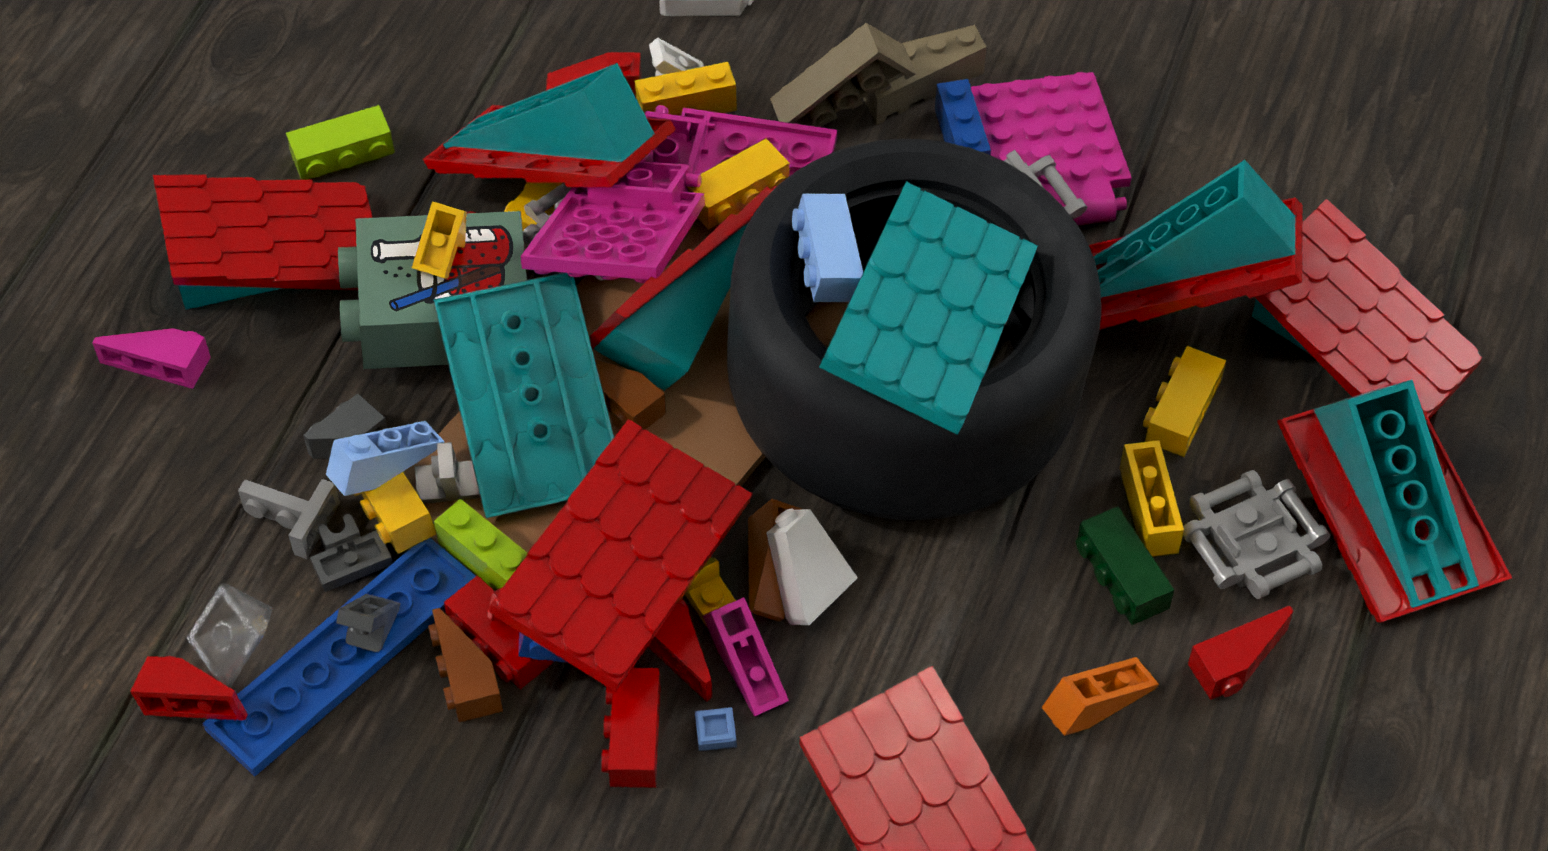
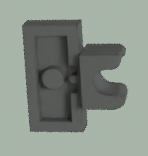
[310,514,393,592]

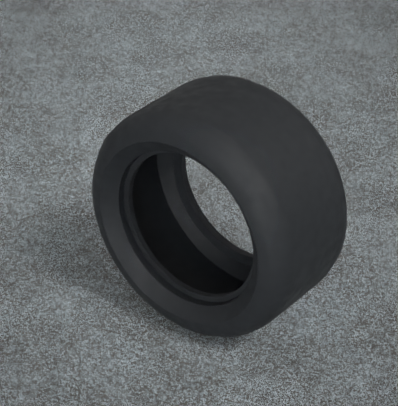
[727,139,1102,520]

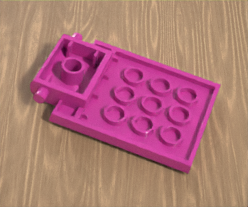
[971,72,1132,226]
[641,105,837,220]
[520,161,705,283]

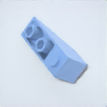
[326,421,445,496]

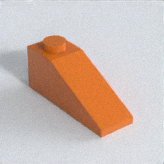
[1042,657,1159,736]

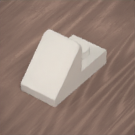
[649,37,704,76]

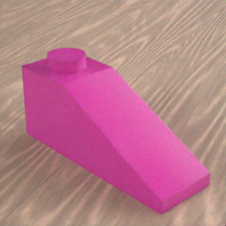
[92,328,211,389]
[702,598,789,716]

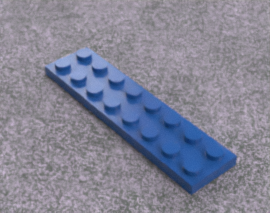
[202,538,476,777]

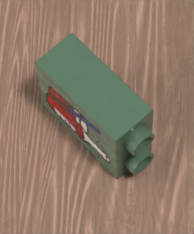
[338,211,527,369]

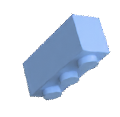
[792,194,863,302]

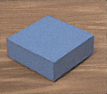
[695,707,737,751]

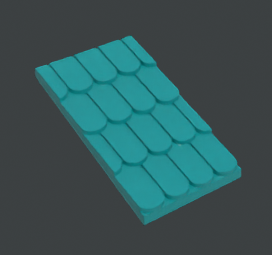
[819,182,1038,435]
[433,273,614,518]

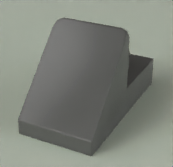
[336,594,400,652]

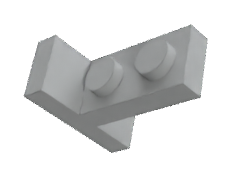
[415,442,480,504]
[238,479,340,559]

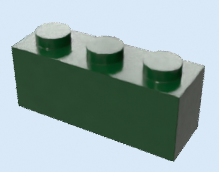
[1076,506,1174,625]

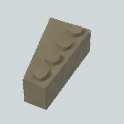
[770,23,916,127]
[863,25,986,125]

